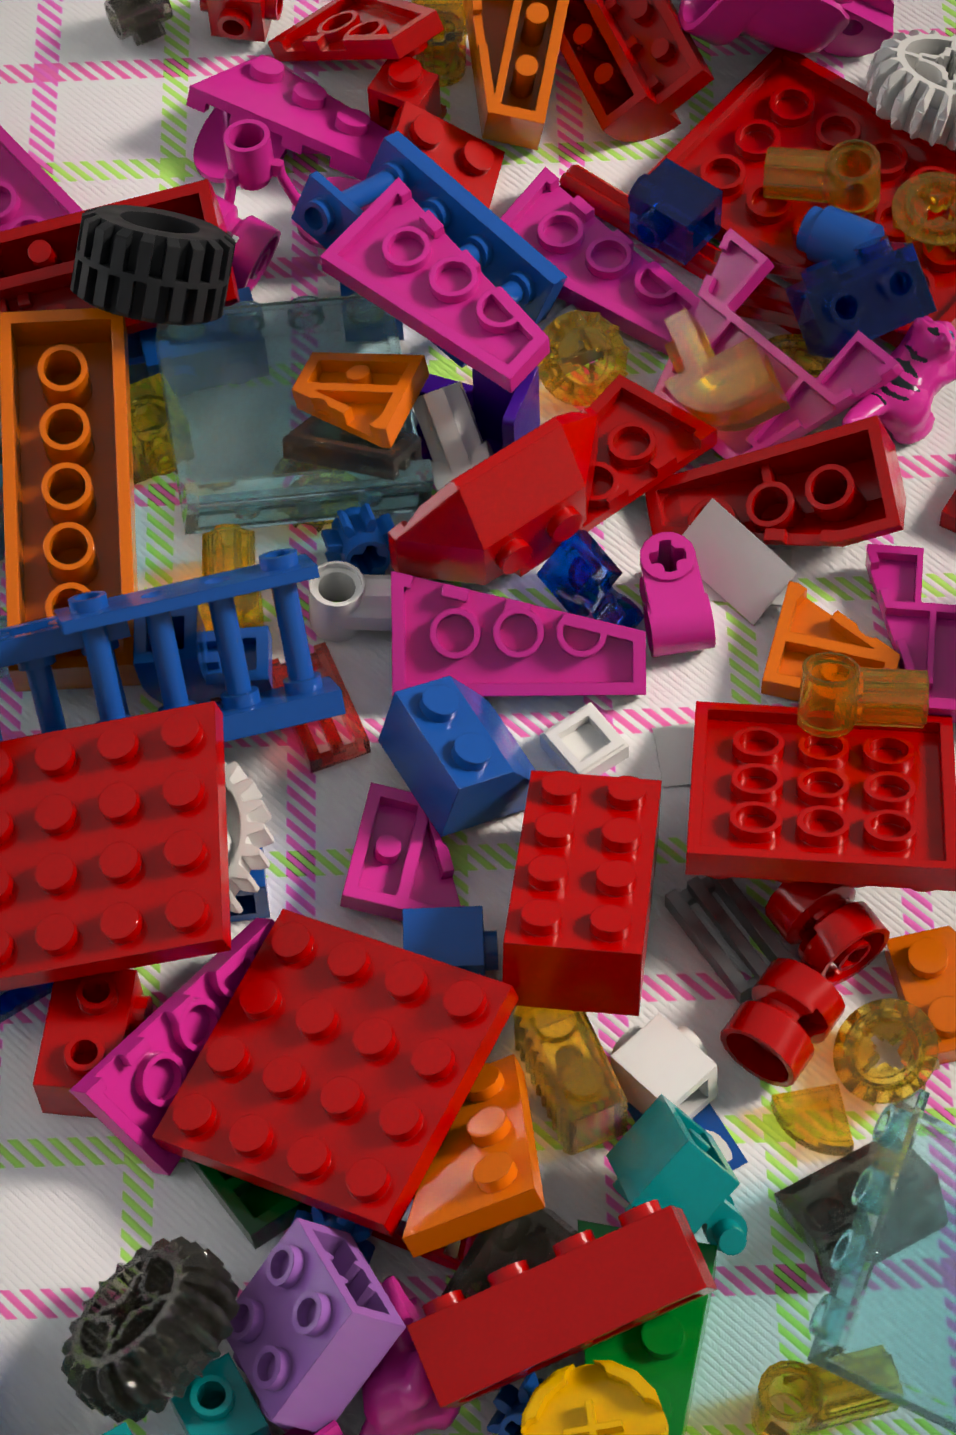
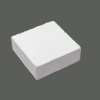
[540,702,629,776]

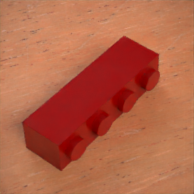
[407,1199,718,1408]

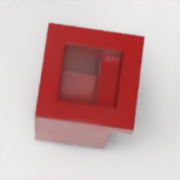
[367,57,447,131]

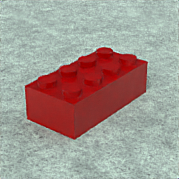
[502,770,662,1016]

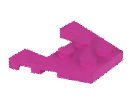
[653,228,904,460]
[865,544,956,723]

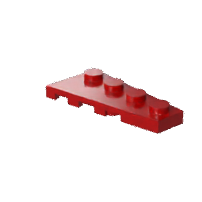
[515,374,717,577]

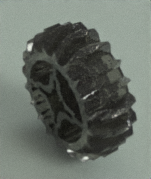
[61,1236,240,1423]

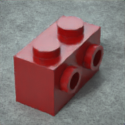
[33,969,153,1118]

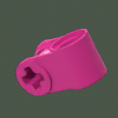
[639,532,716,658]

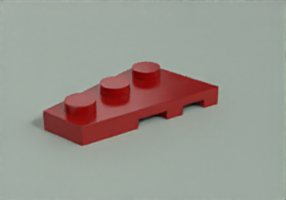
[267,0,445,61]

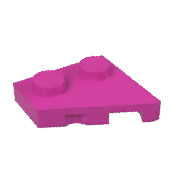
[340,782,465,922]

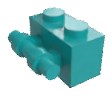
[606,1094,748,1256]

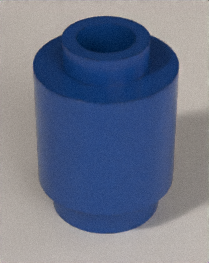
[796,205,889,281]

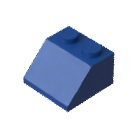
[378,676,536,837]

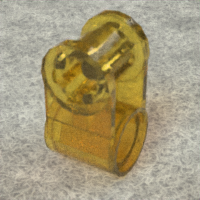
[411,0,468,87]

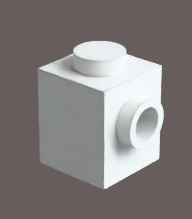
[610,1013,718,1119]

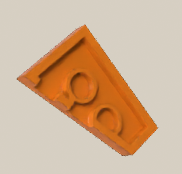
[402,1054,545,1258]

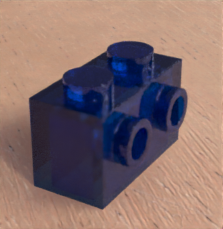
[785,236,937,358]

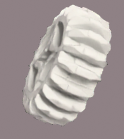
[865,30,956,150]

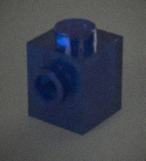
[628,158,723,265]

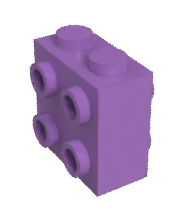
[219,1217,406,1433]

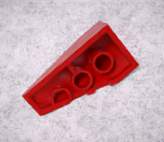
[645,415,906,547]

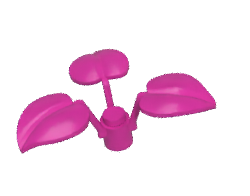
[193,107,373,250]

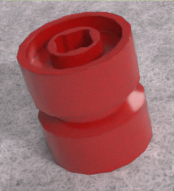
[765,882,890,986]
[720,958,845,1087]

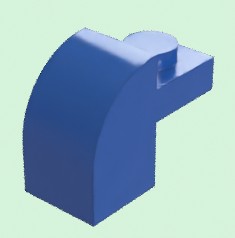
[133,605,273,704]

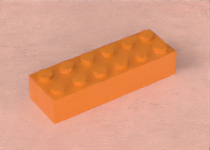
[0,308,141,692]

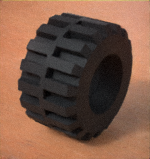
[70,205,236,325]

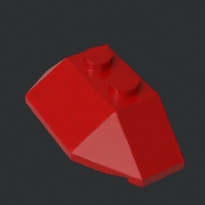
[388,407,598,585]

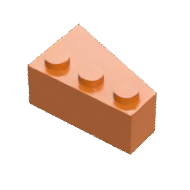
[463,0,569,150]

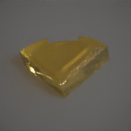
[771,1083,854,1156]

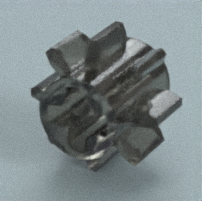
[104,0,173,46]

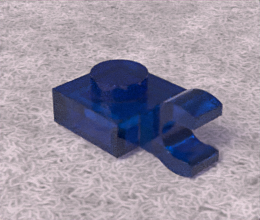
[536,530,645,629]

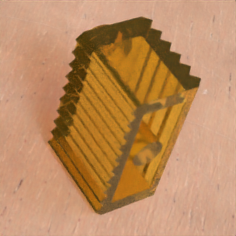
[513,1006,629,1155]

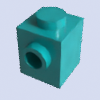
[164,1352,271,1435]

